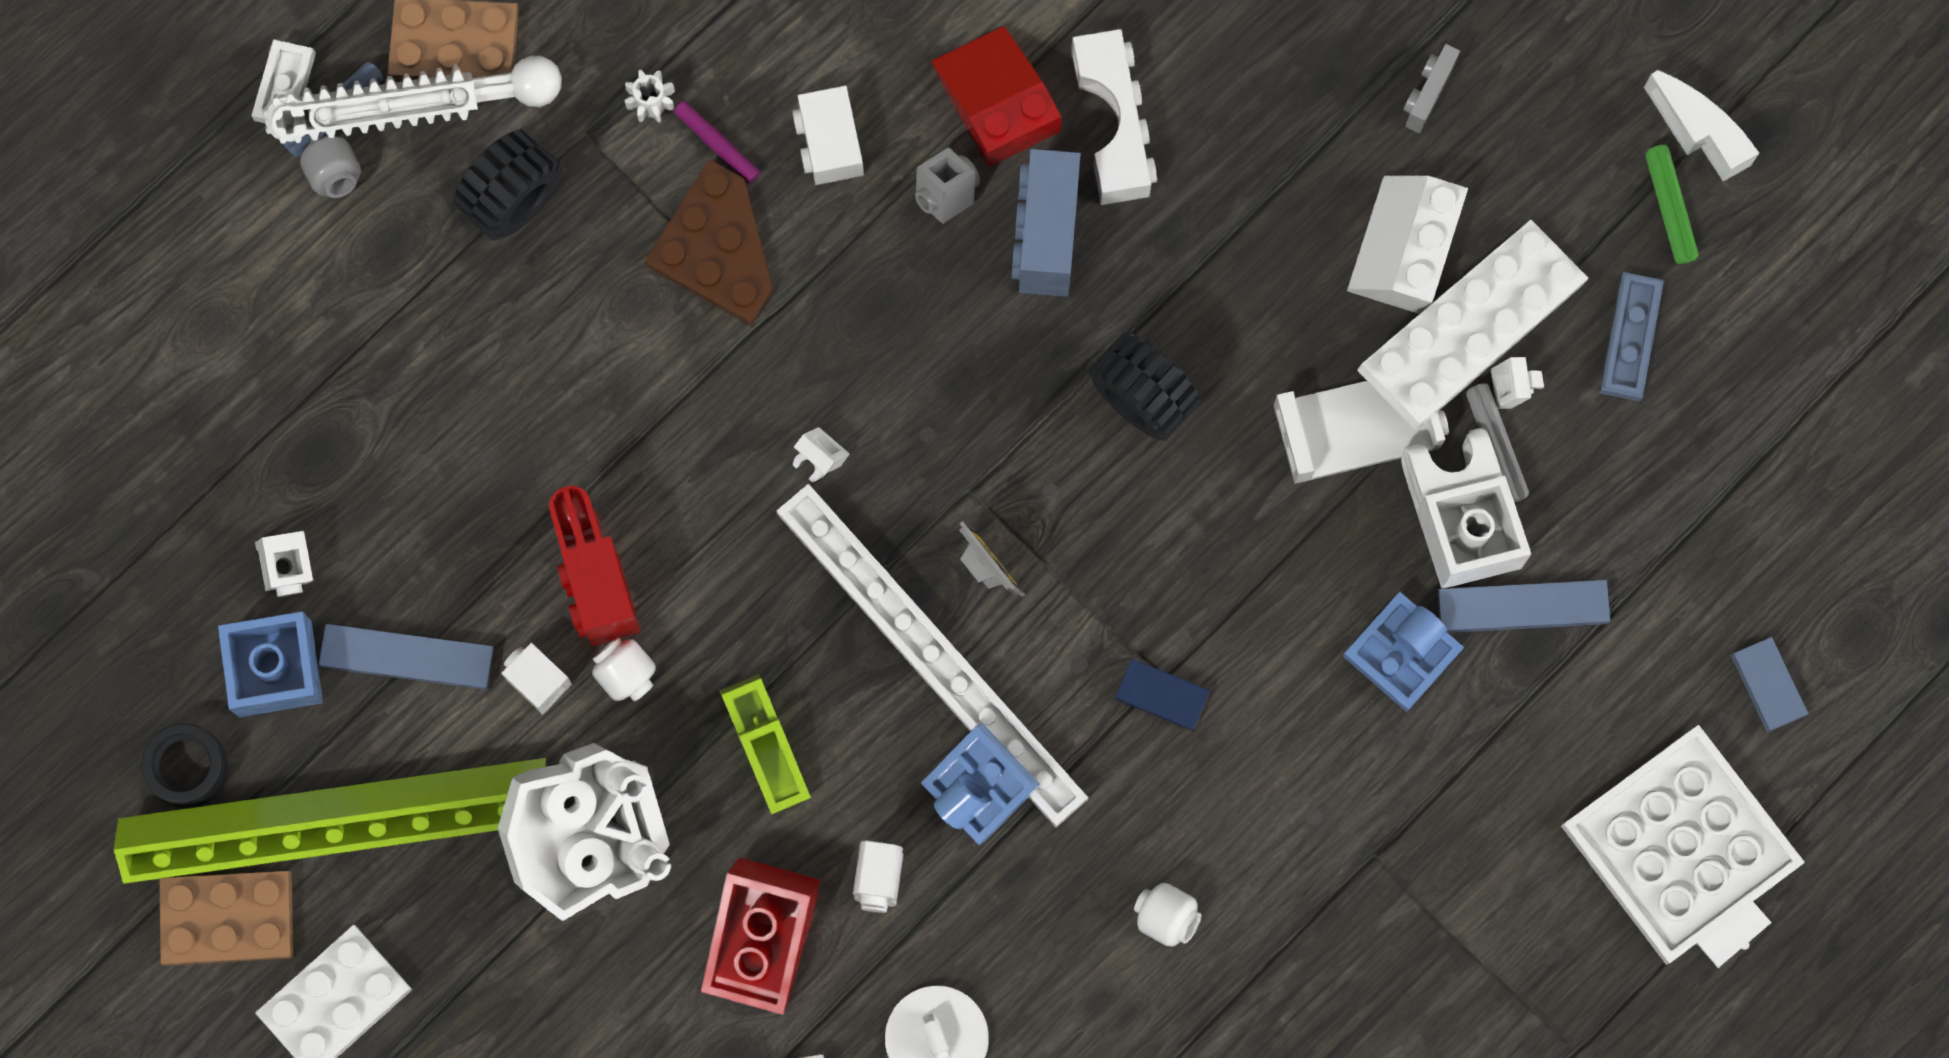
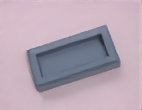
[1731,637,1808,733]

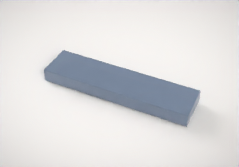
[1437,580,1611,633]
[319,624,495,690]

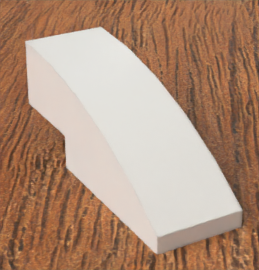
[1644,70,1759,181]

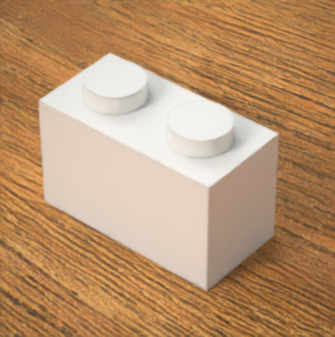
[792,86,864,185]

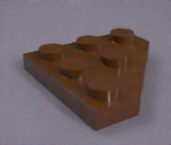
[645,159,773,327]

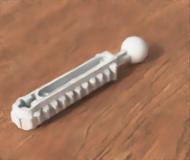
[263,56,562,144]

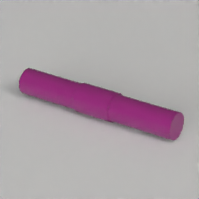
[674,101,761,184]

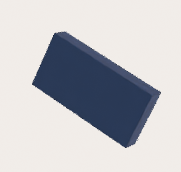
[1115,659,1210,732]

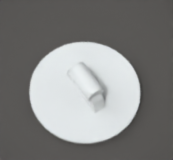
[885,986,989,1058]

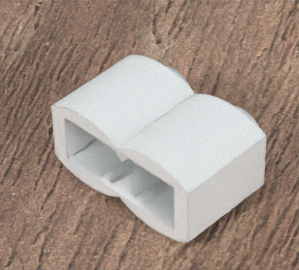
[853,841,903,913]

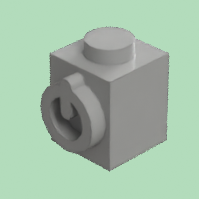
[915,147,980,224]

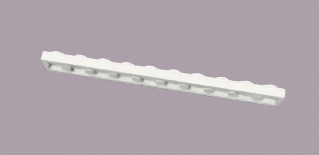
[777,484,1088,828]

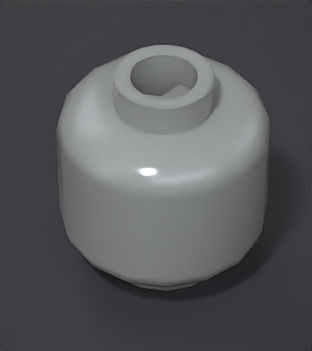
[300,136,361,198]

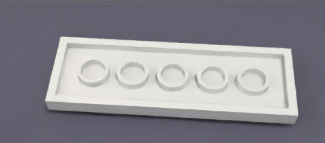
[1357,220,1589,431]

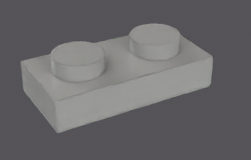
[1404,44,1460,134]

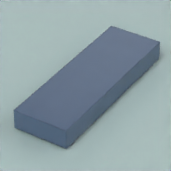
[1599,272,1664,402]

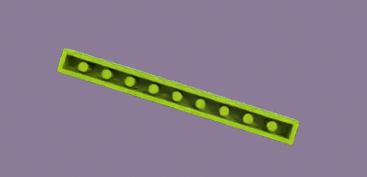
[114,758,547,884]

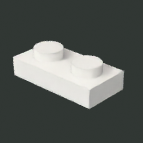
[251,39,316,125]

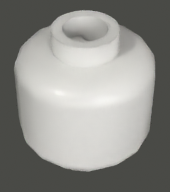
[592,637,656,702]
[1134,883,1201,947]

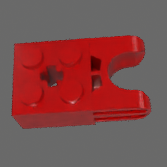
[549,486,641,647]

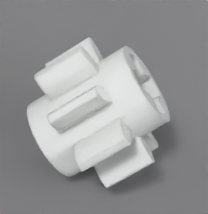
[625,70,675,122]

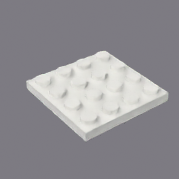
[1561,725,1805,965]

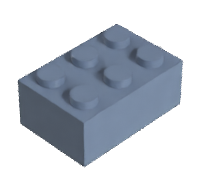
[1012,149,1081,297]

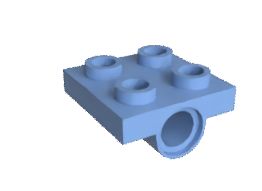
[1343,592,1464,712]
[921,723,1041,845]

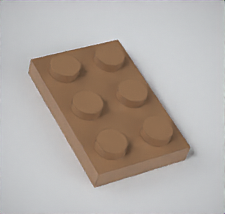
[388,0,519,81]
[160,871,293,966]

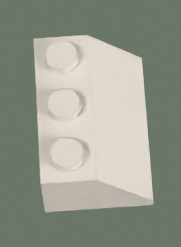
[1347,176,1468,314]

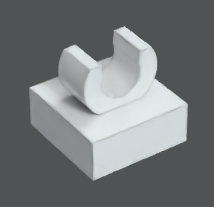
[1491,357,1544,409]
[793,427,850,483]

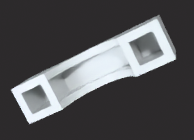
[1071,29,1157,205]

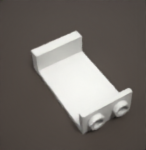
[1274,381,1449,484]

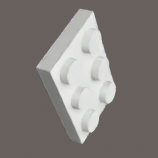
[255,925,413,1058]

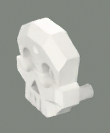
[498,743,671,921]

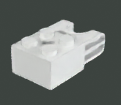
[1401,428,1531,589]

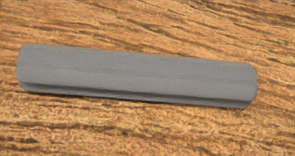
[1466,383,1529,503]

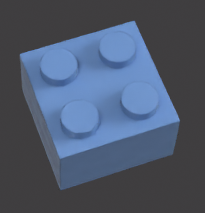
[218,612,323,717]

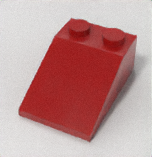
[931,26,1062,168]
[701,857,821,1015]

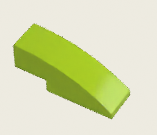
[719,674,811,815]

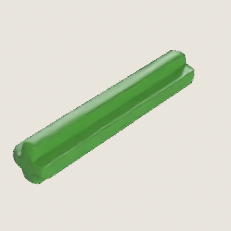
[1645,145,1699,264]

